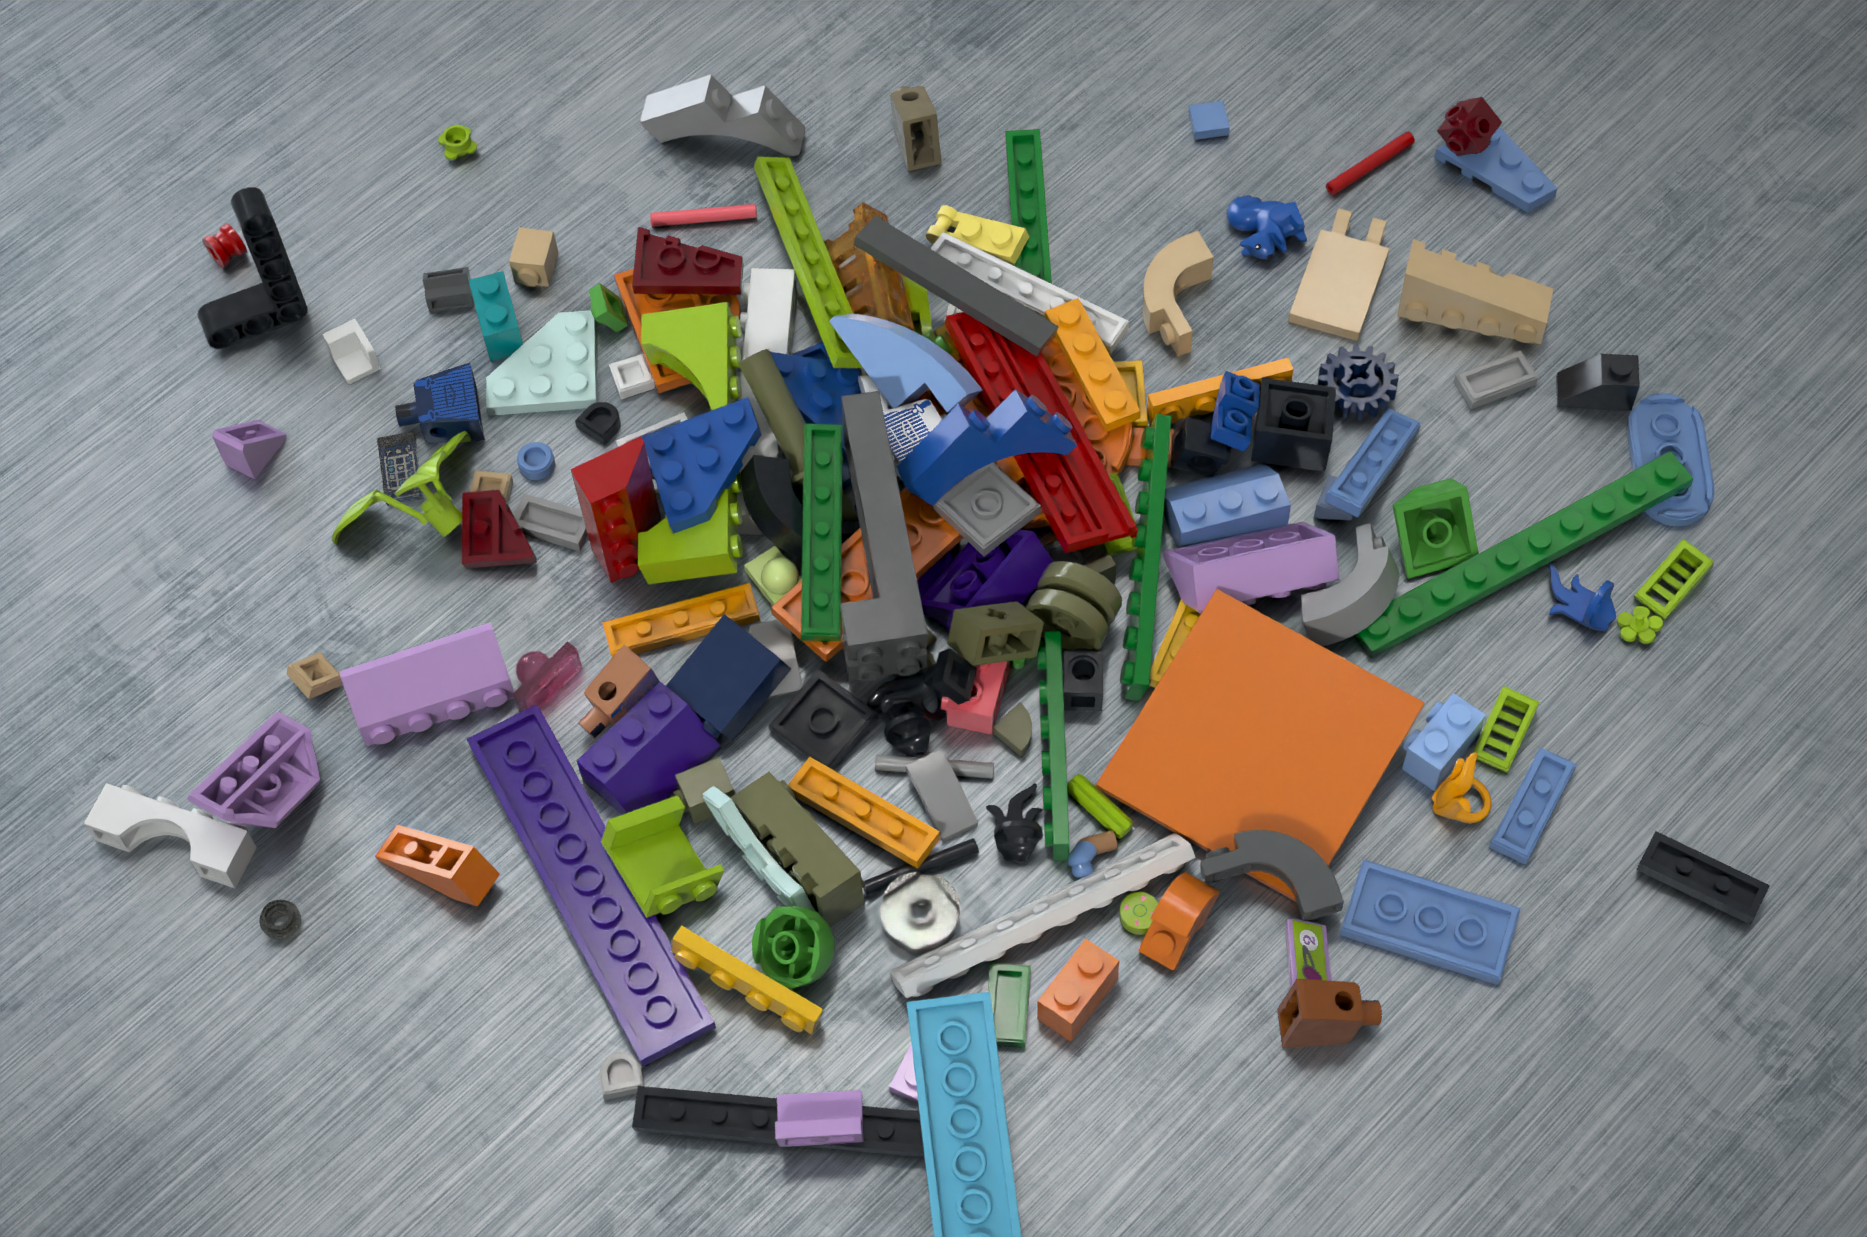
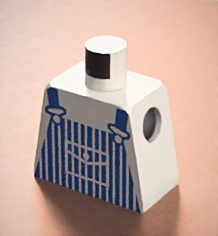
[883,399,949,484]

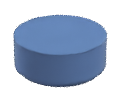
[517,442,555,480]

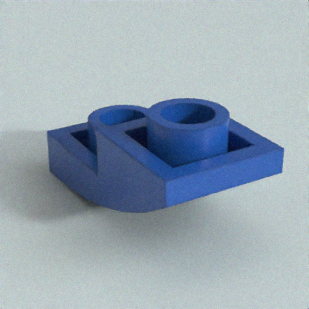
[1210,371,1260,452]

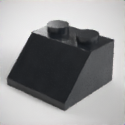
[1251,377,1336,471]

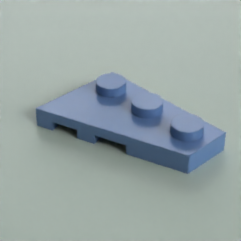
[1434,126,1558,212]

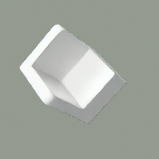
[322,319,381,384]

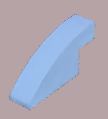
[829,313,983,412]

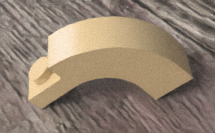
[1142,231,1214,356]

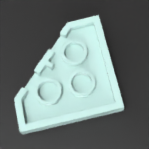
[486,310,597,416]

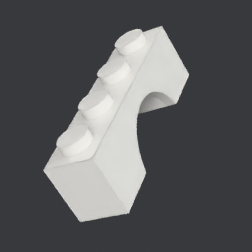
[84,783,257,889]

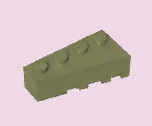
[730,771,865,927]

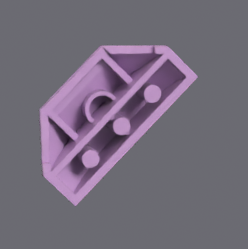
[188,711,320,828]

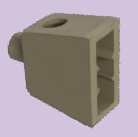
[890,86,942,172]

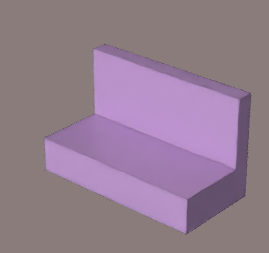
[775,1090,864,1147]

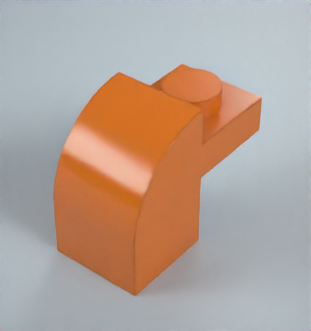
[1138,872,1221,971]

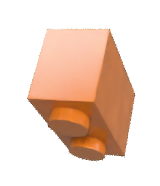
[1037,938,1120,1042]

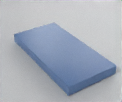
[1340,859,1521,985]

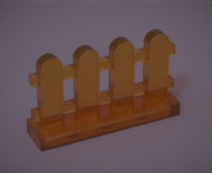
[824,202,914,331]

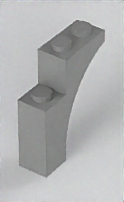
[640,75,806,158]

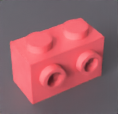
[941,653,1011,735]

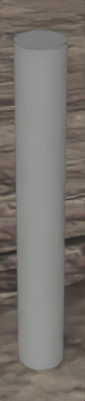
[875,754,994,779]

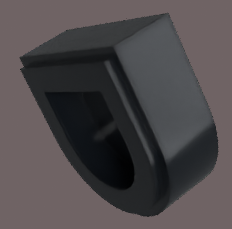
[575,402,621,446]

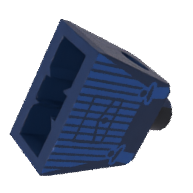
[395,363,485,443]

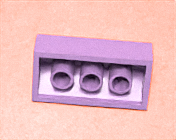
[1163,521,1339,614]
[339,622,516,746]

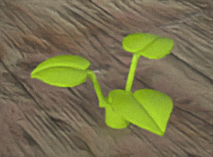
[332,431,471,545]

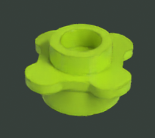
[438,125,478,160]

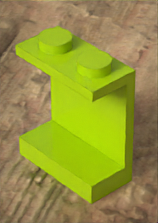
[601,795,724,918]

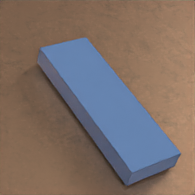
[1489,747,1577,865]

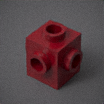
[1437,97,1502,156]

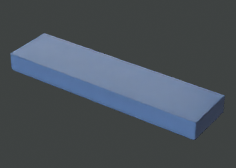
[1324,408,1421,518]

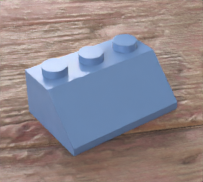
[1163,463,1291,548]

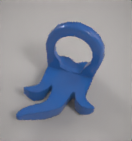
[1549,565,1616,632]

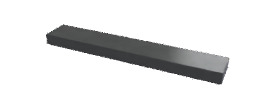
[854,216,1059,356]

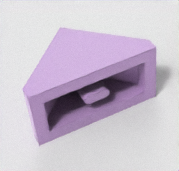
[212,420,287,479]

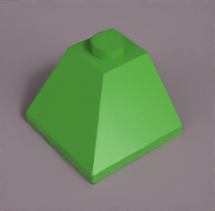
[1392,478,1479,579]

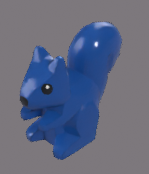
[1227,195,1307,259]

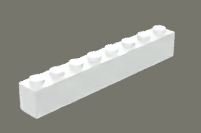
[736,268,797,535]

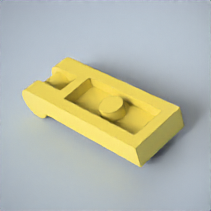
[925,205,1029,265]

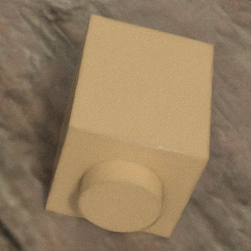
[509,227,559,287]

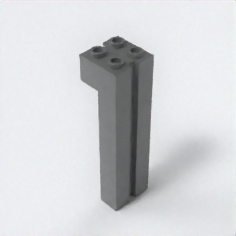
[840,391,927,682]

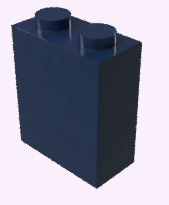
[666,614,791,741]

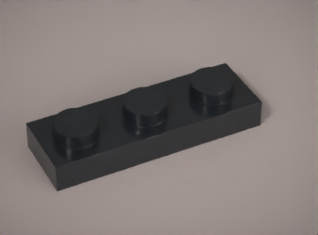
[1637,831,1770,925]

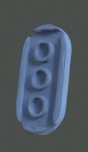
[1626,393,1715,527]

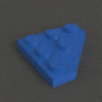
[761,350,862,460]
[642,397,762,534]

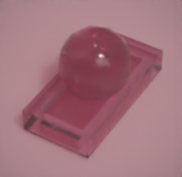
[513,641,582,712]

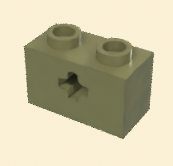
[947,601,1044,666]

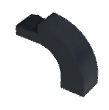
[741,455,860,558]

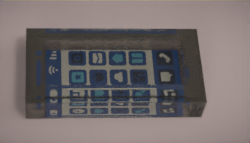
[377,431,424,506]

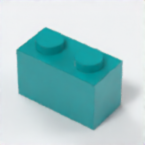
[468,271,523,361]

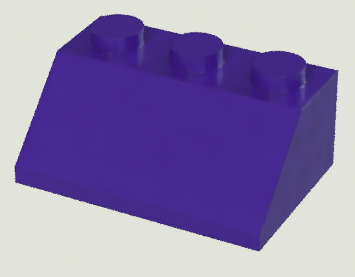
[921,530,1053,631]
[577,682,721,815]

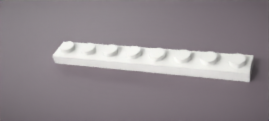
[889,833,1196,999]

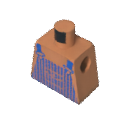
[578,644,660,739]

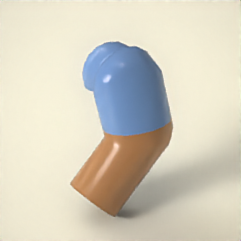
[1068,830,1118,878]

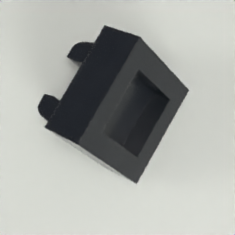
[924,648,977,705]

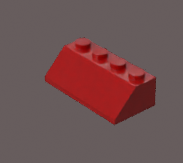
[570,436,661,583]

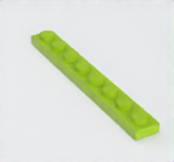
[754,156,863,368]

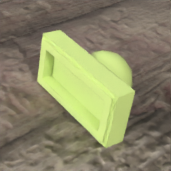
[744,546,802,606]

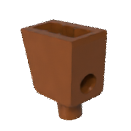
[1277,979,1382,1048]

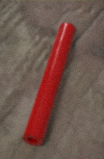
[1326,131,1415,195]

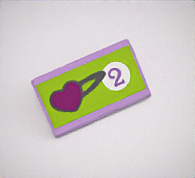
[1285,919,1331,988]

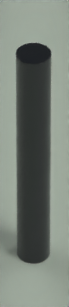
[864,838,979,896]

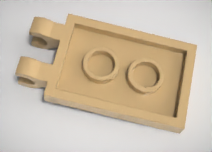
[1288,208,1390,341]

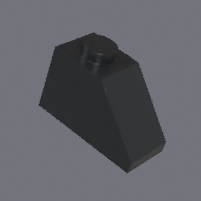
[1556,353,1640,411]

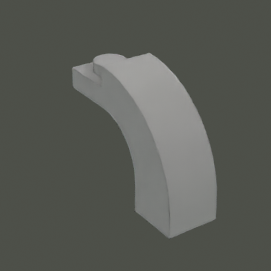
[1301,523,1399,646]

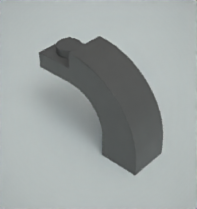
[1200,830,1344,921]

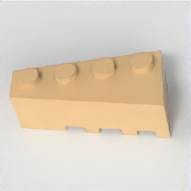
[1397,239,1554,344]

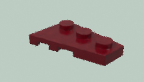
[632,227,744,295]

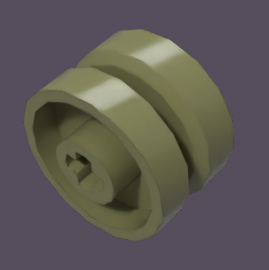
[1025,561,1122,652]

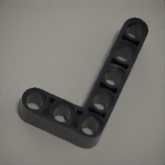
[197,187,308,349]

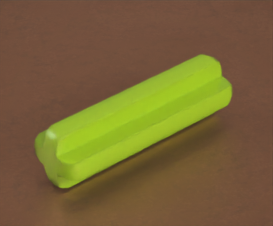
[1067,774,1133,839]

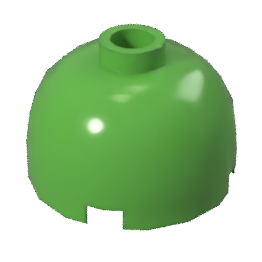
[752,906,835,989]

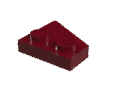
[462,490,537,568]

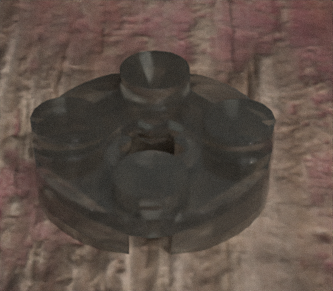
[880,872,961,955]

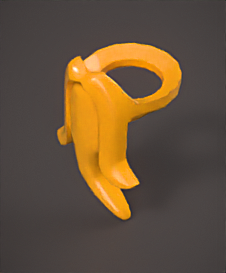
[1431,752,1491,824]

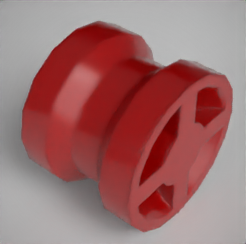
[202,223,247,268]

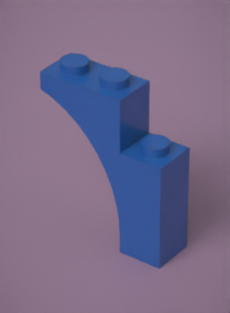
[896,389,1077,506]

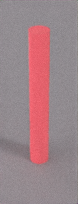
[650,204,757,227]

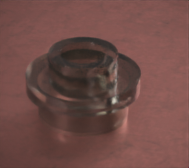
[259,900,301,939]

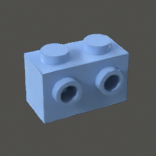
[1402,693,1486,791]

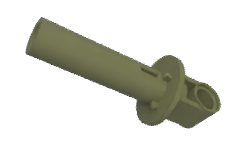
[739,349,857,522]

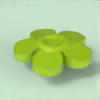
[1617,606,1663,644]

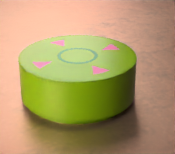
[1119,892,1158,935]

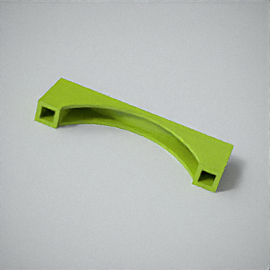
[638,302,743,584]

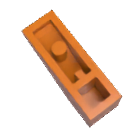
[375,825,500,907]

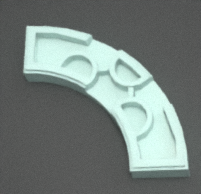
[703,786,815,911]

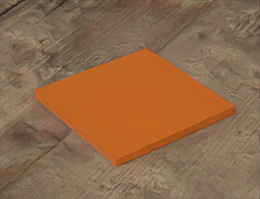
[1096,589,1425,902]

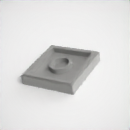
[933,462,1041,556]

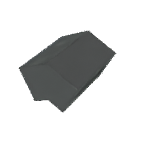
[423,267,474,312]

